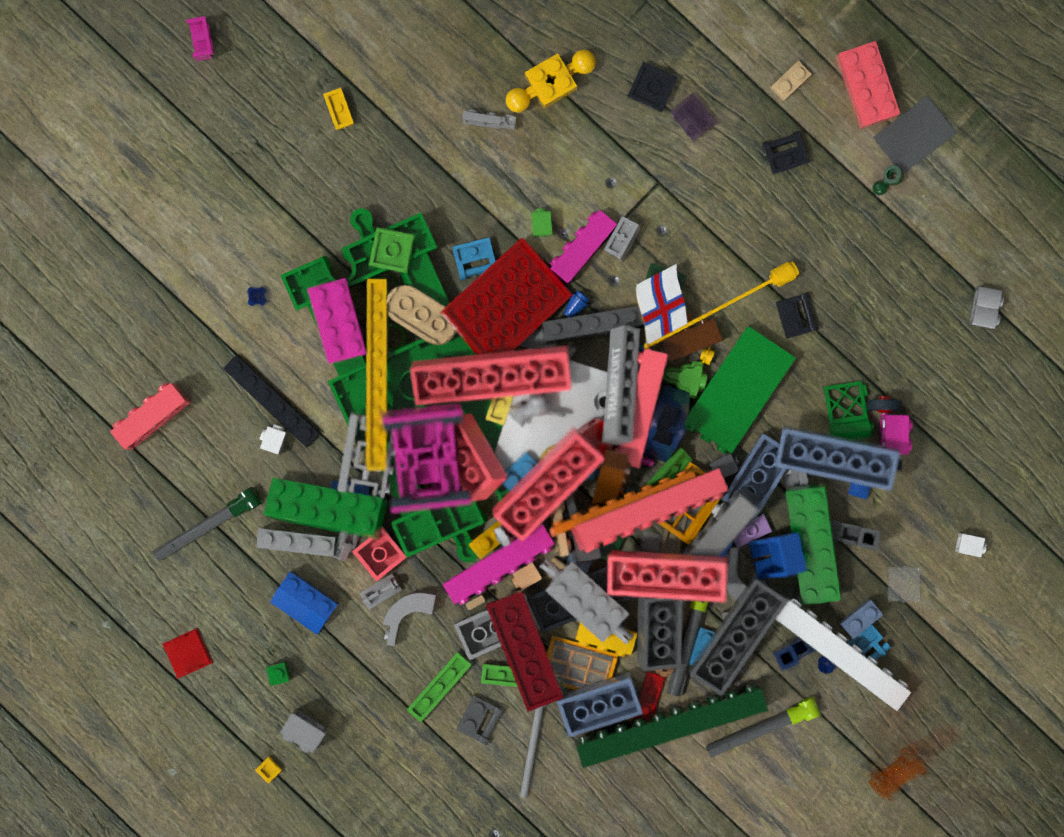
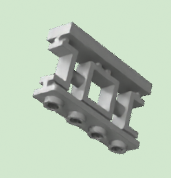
[338,412,395,498]

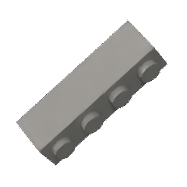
[256,528,337,557]

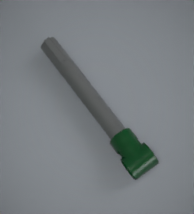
[152,487,262,562]

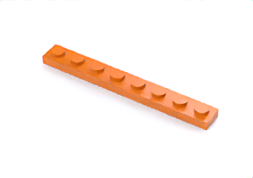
[549,470,696,537]

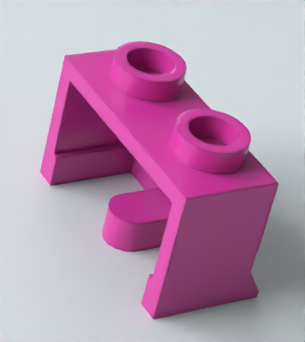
[186,16,214,61]

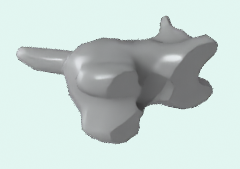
[508,393,566,427]

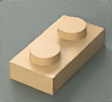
[770,61,812,102]

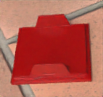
[162,628,213,679]

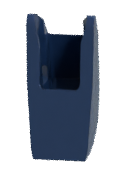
[643,385,690,462]

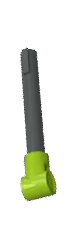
[666,600,709,697]
[706,696,821,758]

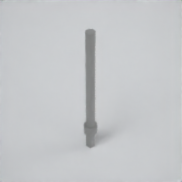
[520,705,546,798]

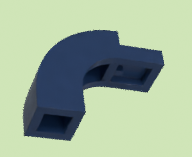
[773,636,816,671]

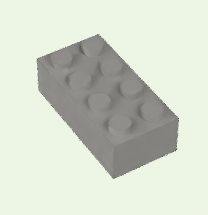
[454,592,540,660]

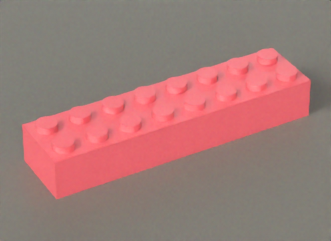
[410,346,572,405]
[571,469,728,553]

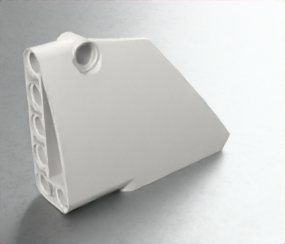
[495,348,608,471]

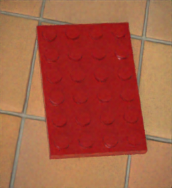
[440,237,572,355]

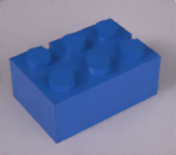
[749,533,807,579]

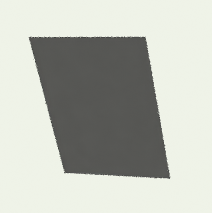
[873,95,956,173]

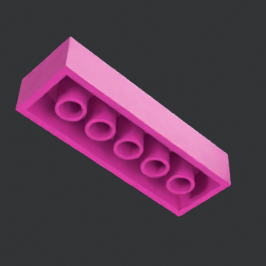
[443,523,554,605]

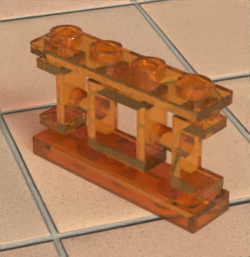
[868,748,929,801]

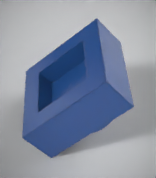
[847,482,871,500]

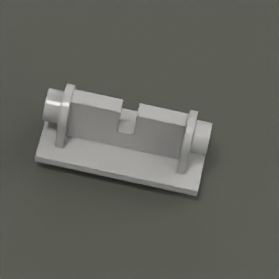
[360,573,402,609]

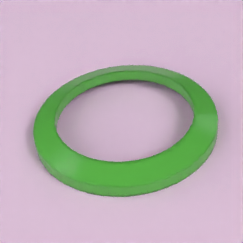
[388,323,406,351]

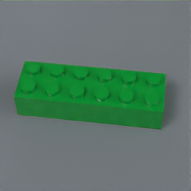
[263,478,387,540]
[786,483,841,605]

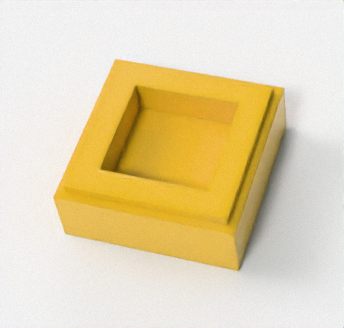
[255,756,283,784]

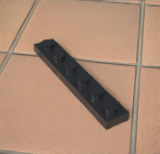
[223,355,320,448]

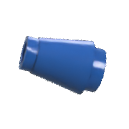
[563,290,590,318]

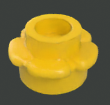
[700,347,715,365]

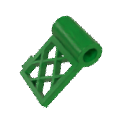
[823,381,874,440]

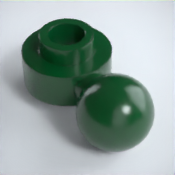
[872,165,904,195]

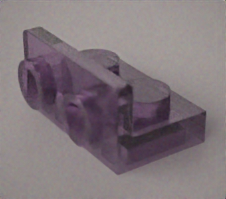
[671,93,717,141]

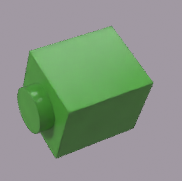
[531,208,552,238]

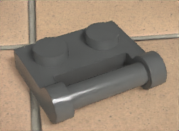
[456,695,504,745]

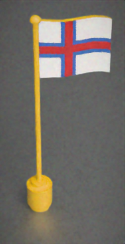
[636,261,799,350]

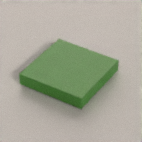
[369,227,415,273]

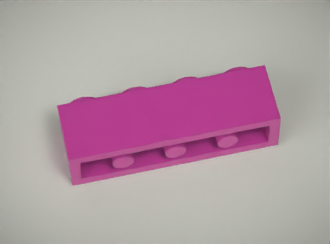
[550,210,617,285]

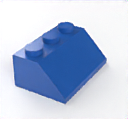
[270,571,339,635]

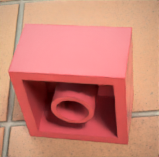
[352,527,406,582]

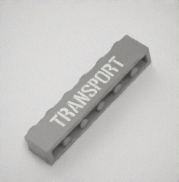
[603,325,640,446]

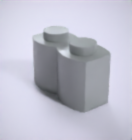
[969,287,1004,329]

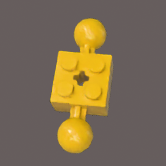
[505,49,596,113]

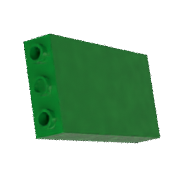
[685,326,796,455]

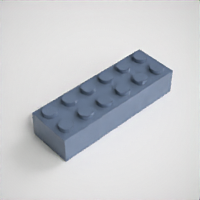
[775,425,900,491]

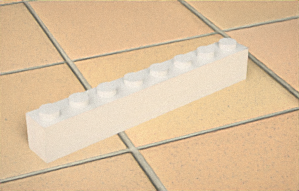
[776,598,911,711]

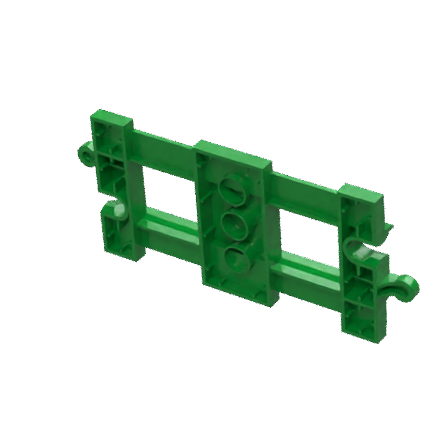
[280,208,510,563]

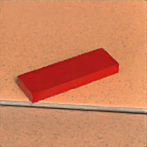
[631,671,666,724]

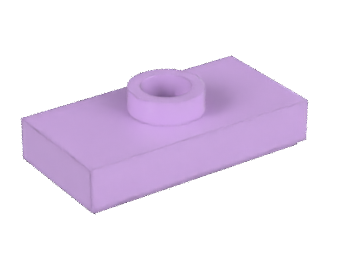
[733,514,772,548]

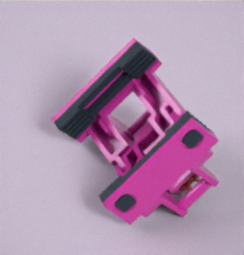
[381,404,471,512]

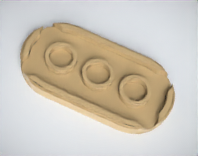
[387,285,456,345]

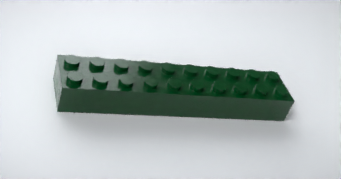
[575,683,769,768]

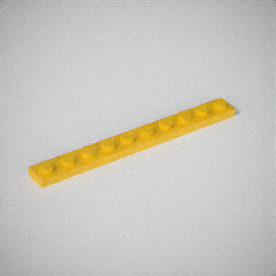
[366,279,387,471]

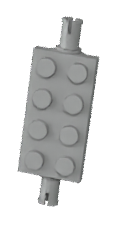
[540,558,633,644]

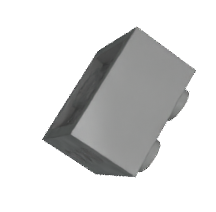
[280,709,328,753]

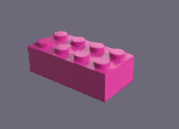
[308,278,367,364]

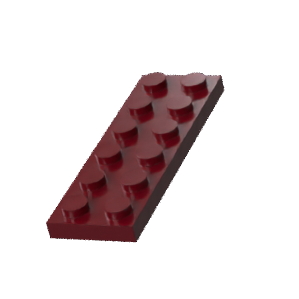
[485,590,564,712]

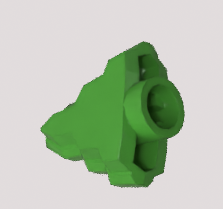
[662,361,707,399]

